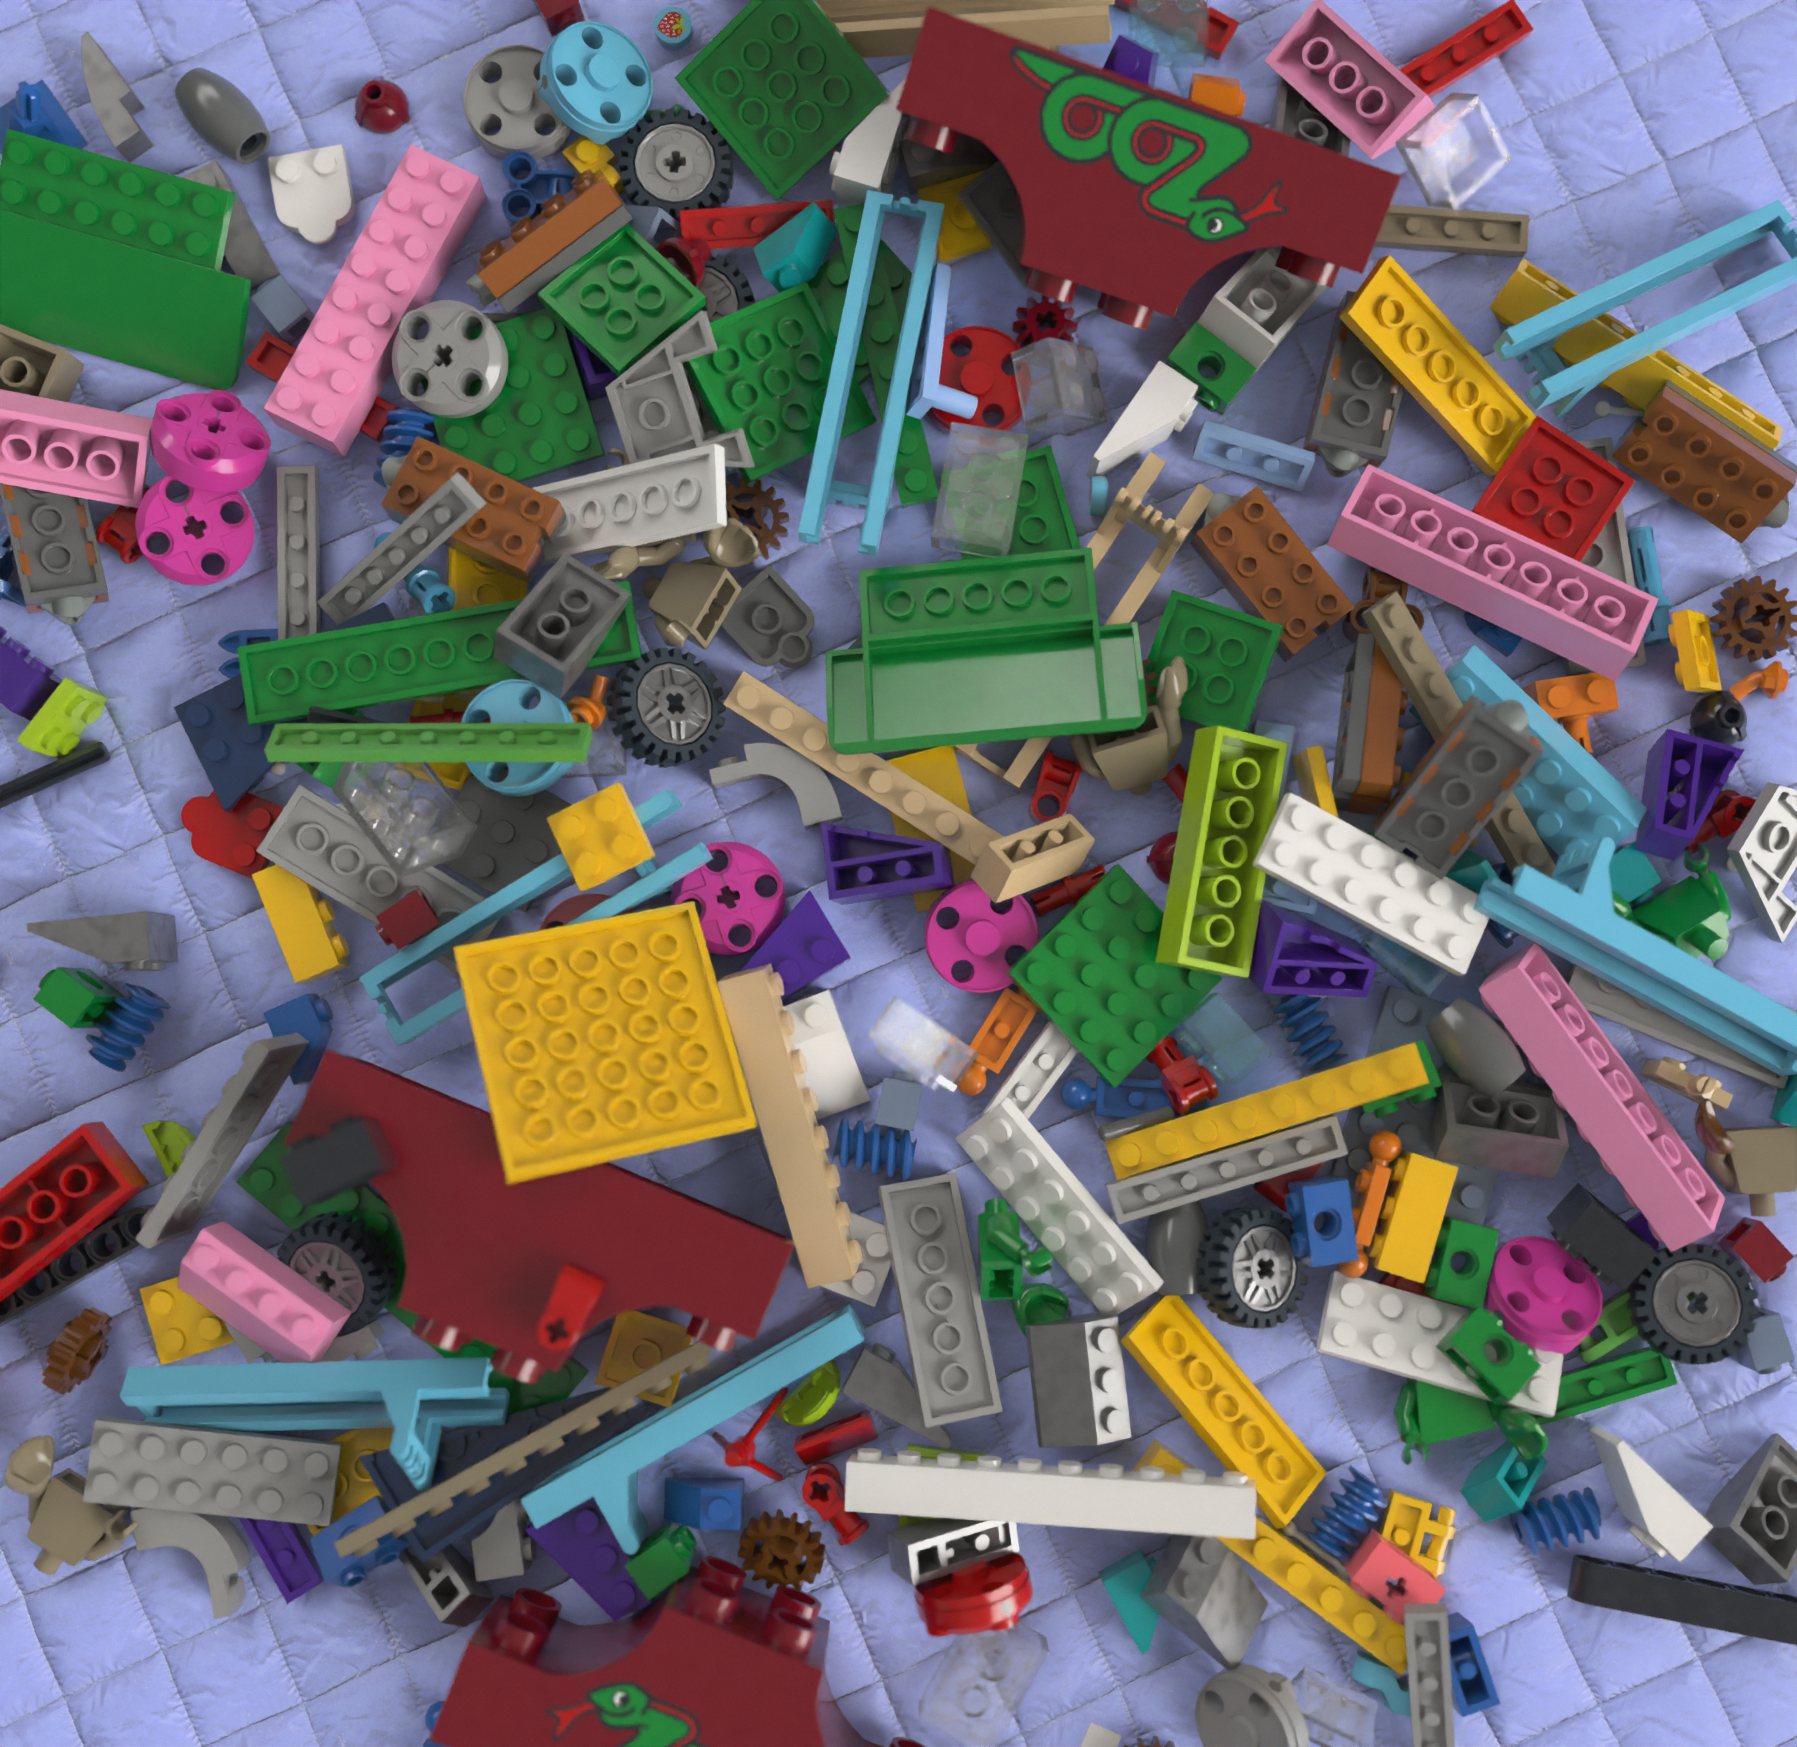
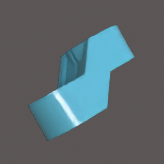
[1350,1651,1411,1718]

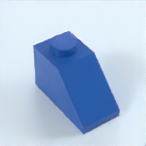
[264,994,333,1085]
[664,1477,744,1530]

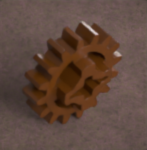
[726,478,790,564]
[1709,576,1797,662]
[42,1307,112,1395]
[737,1509,826,1591]

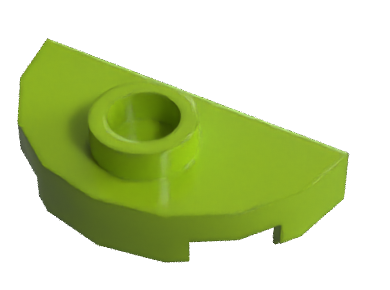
[141,1120,197,1178]
[773,1359,840,1427]

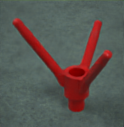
[712,1386,788,1482]

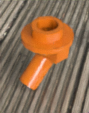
[1729,661,1788,701]
[568,674,610,730]

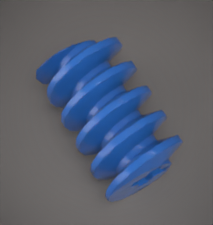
[373,408,436,488]
[85,983,171,1072]
[1273,994,1349,1071]
[832,1117,917,1181]
[1304,1465,1388,1561]
[1509,1487,1602,1555]

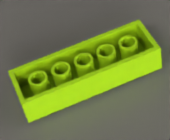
[1156,726,1288,978]

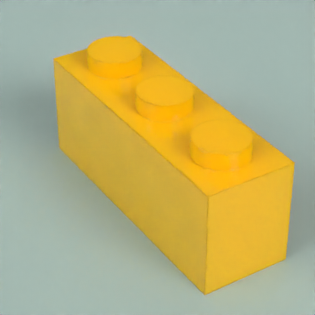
[252,864,350,984]
[1366,1150,1458,1284]

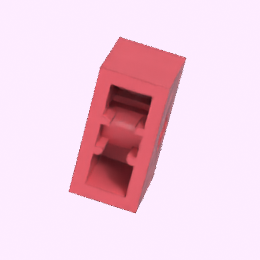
[1344,1528,1447,1625]

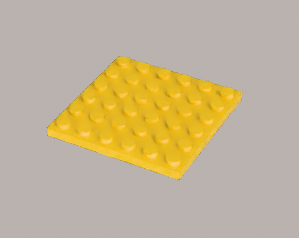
[454,901,757,1184]

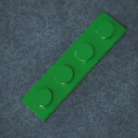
[1525,1347,1678,1425]

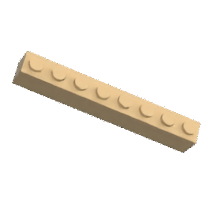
[723,671,1005,865]
[717,963,862,1289]

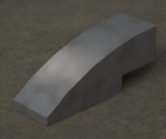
[81,31,154,163]

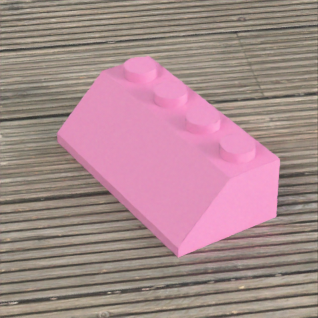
[1264,0,1436,160]
[0,389,153,508]
[178,1220,352,1363]

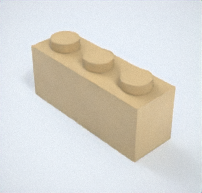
[971,813,1095,904]

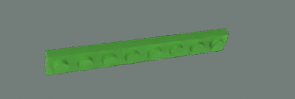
[264,723,593,763]

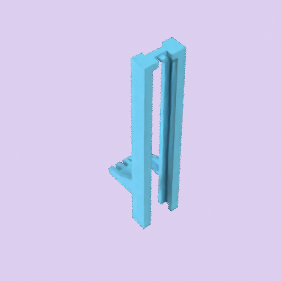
[798,190,944,556]
[1492,200,1797,418]
[359,789,713,1046]
[1473,837,1797,1077]
[521,1301,865,1555]
[120,1357,510,1492]

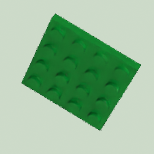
[675,0,890,201]
[683,281,877,485]
[421,308,606,483]
[1005,864,1223,1088]

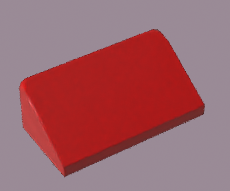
[794,1410,878,1465]

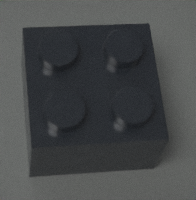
[279,1115,399,1206]
[1547,1183,1657,1290]

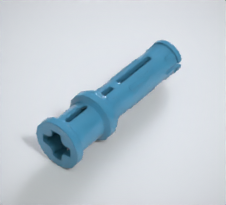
[1627,526,1672,646]
[374,532,456,615]

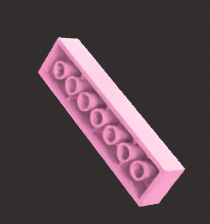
[263,144,487,458]
[1327,464,1658,682]
[1478,942,1725,1252]

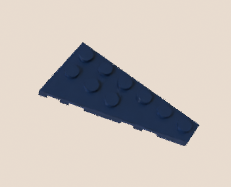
[174,602,395,813]
[359,1387,632,1562]

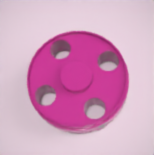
[150,390,271,493]
[135,474,254,586]
[671,842,785,956]
[924,879,1038,993]
[1484,1236,1602,1354]

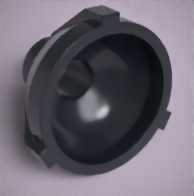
[1689,690,1747,746]

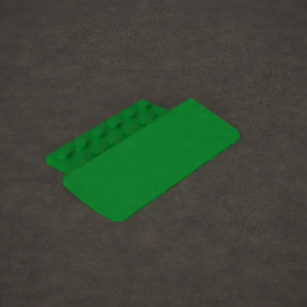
[0,129,251,390]
[826,547,1147,755]

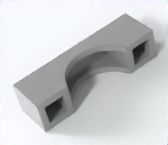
[456,1411,536,1582]

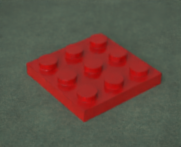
[1471,416,1636,562]

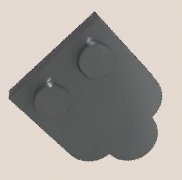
[720,564,814,668]

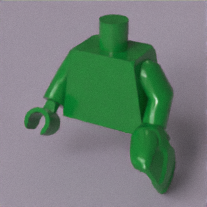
[1611,844,1731,960]
[977,1198,1069,1336]
[1394,1377,1548,1465]

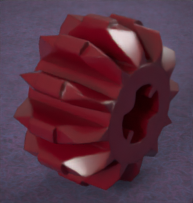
[1012,295,1078,362]

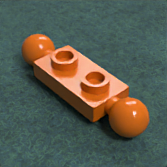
[955,987,1038,1096]
[1336,1130,1401,1278]

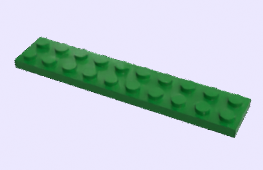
[237,581,642,727]
[236,1121,589,1414]

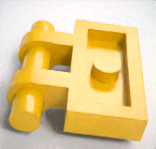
[1378,1489,1456,1577]

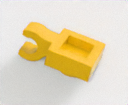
[562,135,624,195]

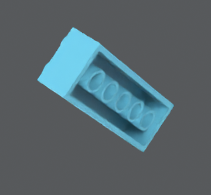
[1408,644,1647,856]

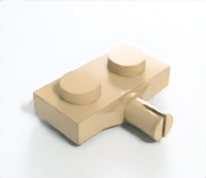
[1640,1057,1733,1110]

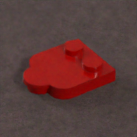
[181,791,284,879]

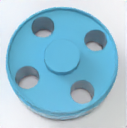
[537,21,653,144]
[461,679,576,796]

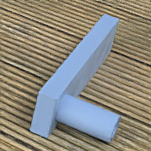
[906,263,978,419]

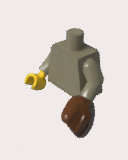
[1694,1098,1797,1217]

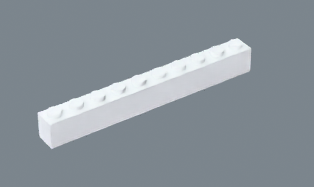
[845,1448,1256,1539]

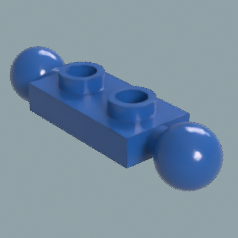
[1061,1076,1210,1118]

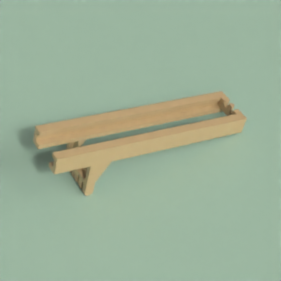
[816,0,1115,58]
[953,451,1215,791]

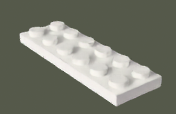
[532,444,727,566]
[1252,792,1489,976]
[955,1097,1164,1316]
[1316,1271,1564,1418]

